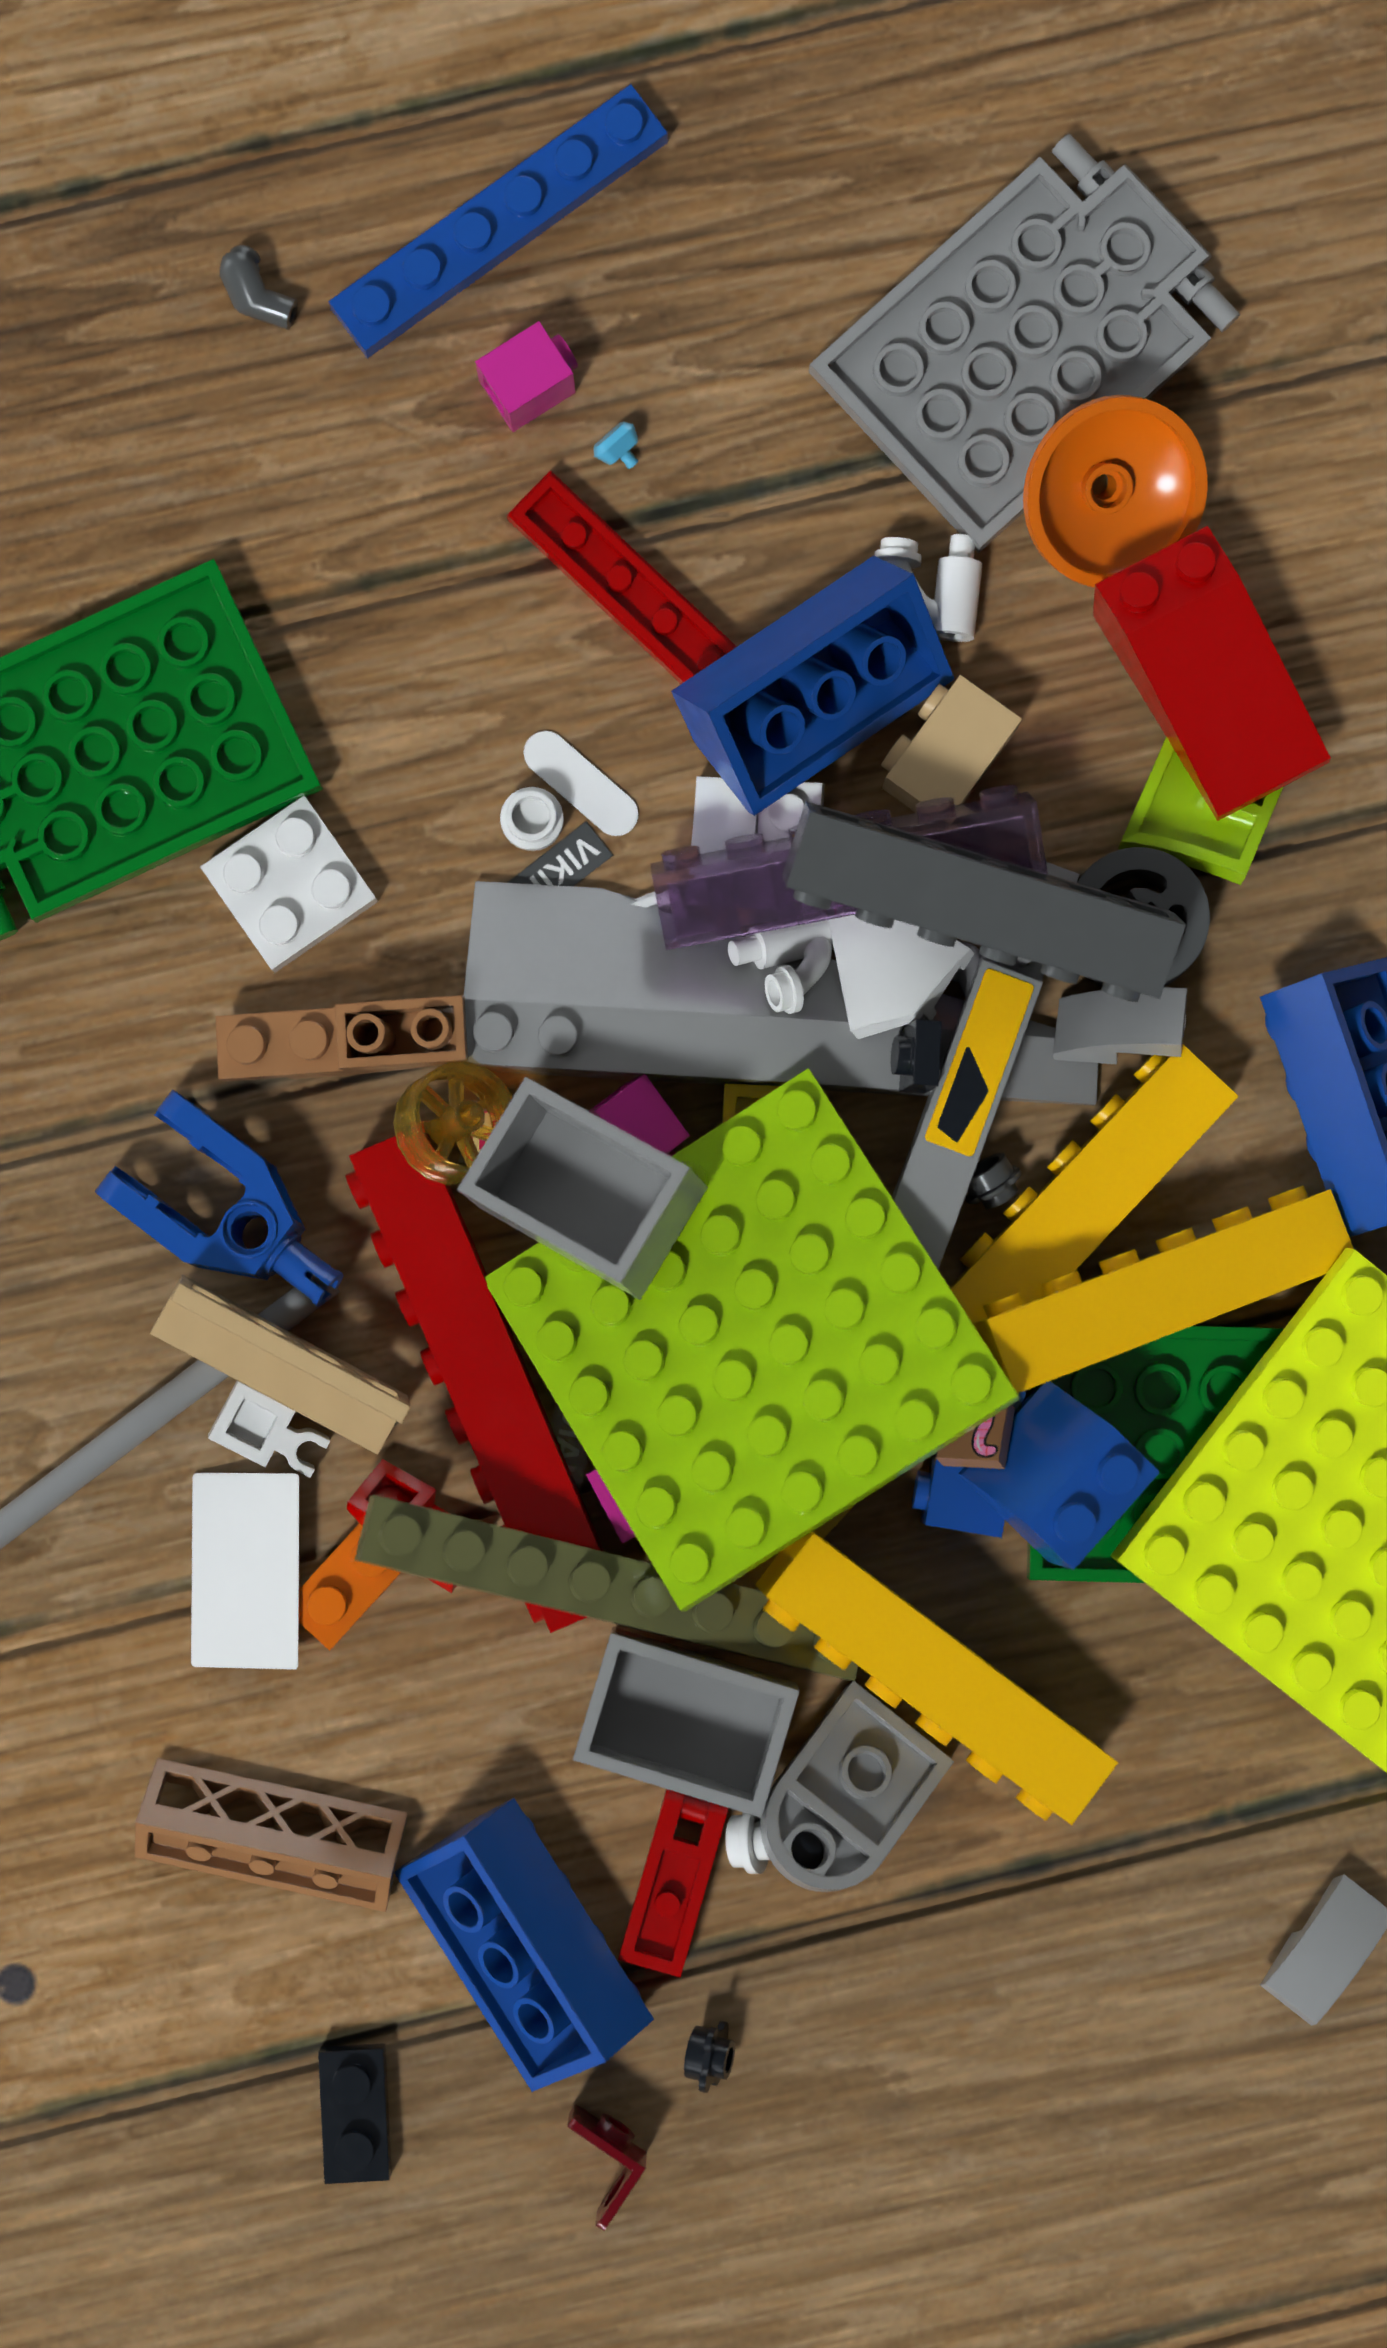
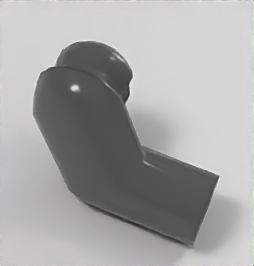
[219,245,298,330]

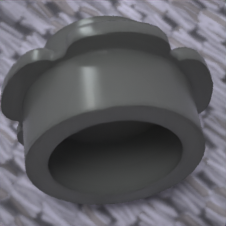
[965,1153,1022,1209]

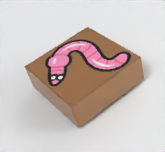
[936,1405,1015,1469]

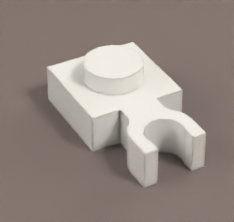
[208,1381,330,1478]

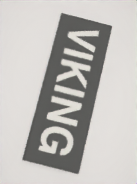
[507,822,613,887]

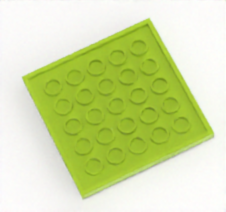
[485,1068,1021,1612]

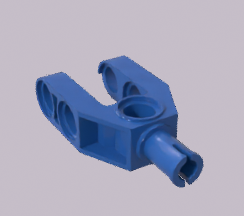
[95,1089,343,1307]

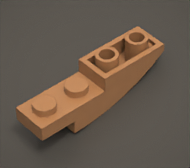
[215,995,468,1082]

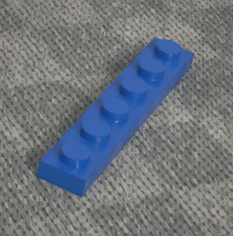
[328,84,668,359]

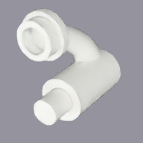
[874,534,982,642]
[728,909,833,1014]

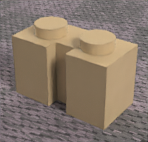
[881,675,1022,832]

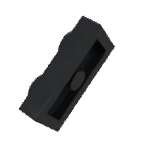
[318,2043,392,2184]

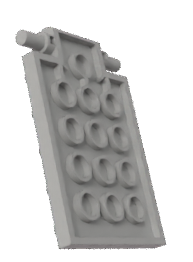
[809,133,1240,554]

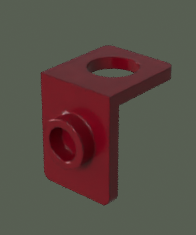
[567,2104,647,2231]

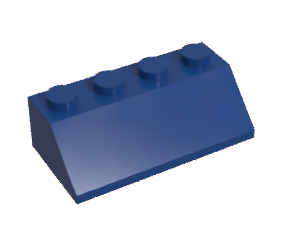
[671,555,955,816]
[1260,957,1387,1237]
[394,1798,654,2092]

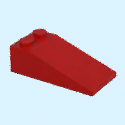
[1093,525,1331,821]

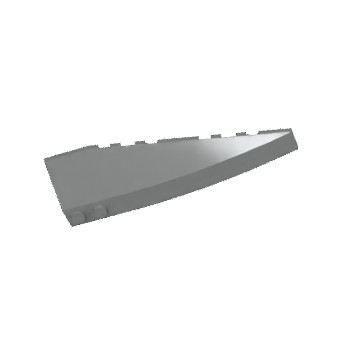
[459,881,1098,1106]

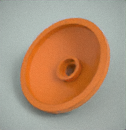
[1023,395,1208,587]

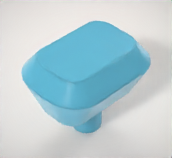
[594,422,639,469]

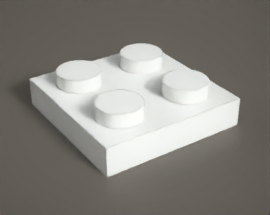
[200,795,378,973]

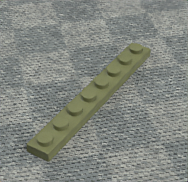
[354,1495,858,1681]

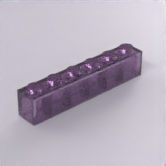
[650,785,1048,950]

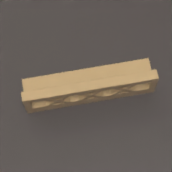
[150,1275,411,1455]

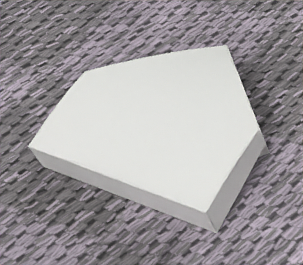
[827,908,975,1039]

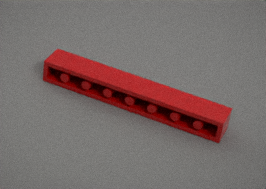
[345,1125,605,1633]

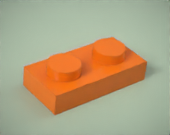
[299,1523,402,1651]

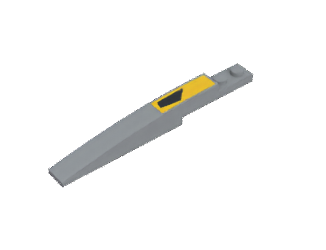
[892,852,1080,1269]

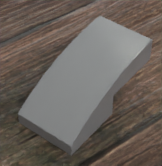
[1053,987,1187,1064]
[1260,1874,1387,2026]

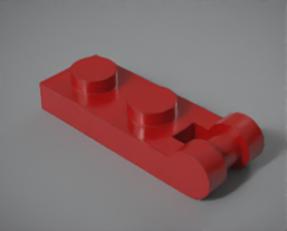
[618,1789,729,1978]

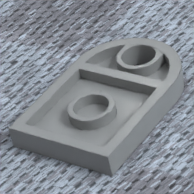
[760,1681,954,1892]

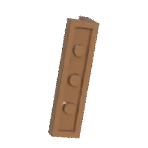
[134,1758,408,1912]

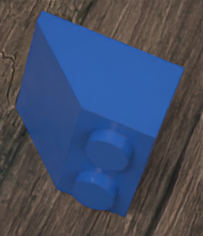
[958,1381,1160,1570]

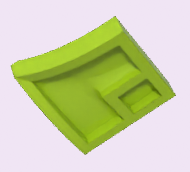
[1118,736,1283,885]

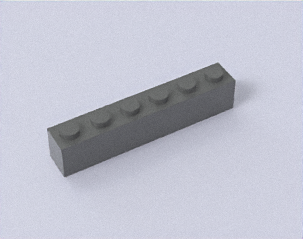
[782,801,1186,1002]

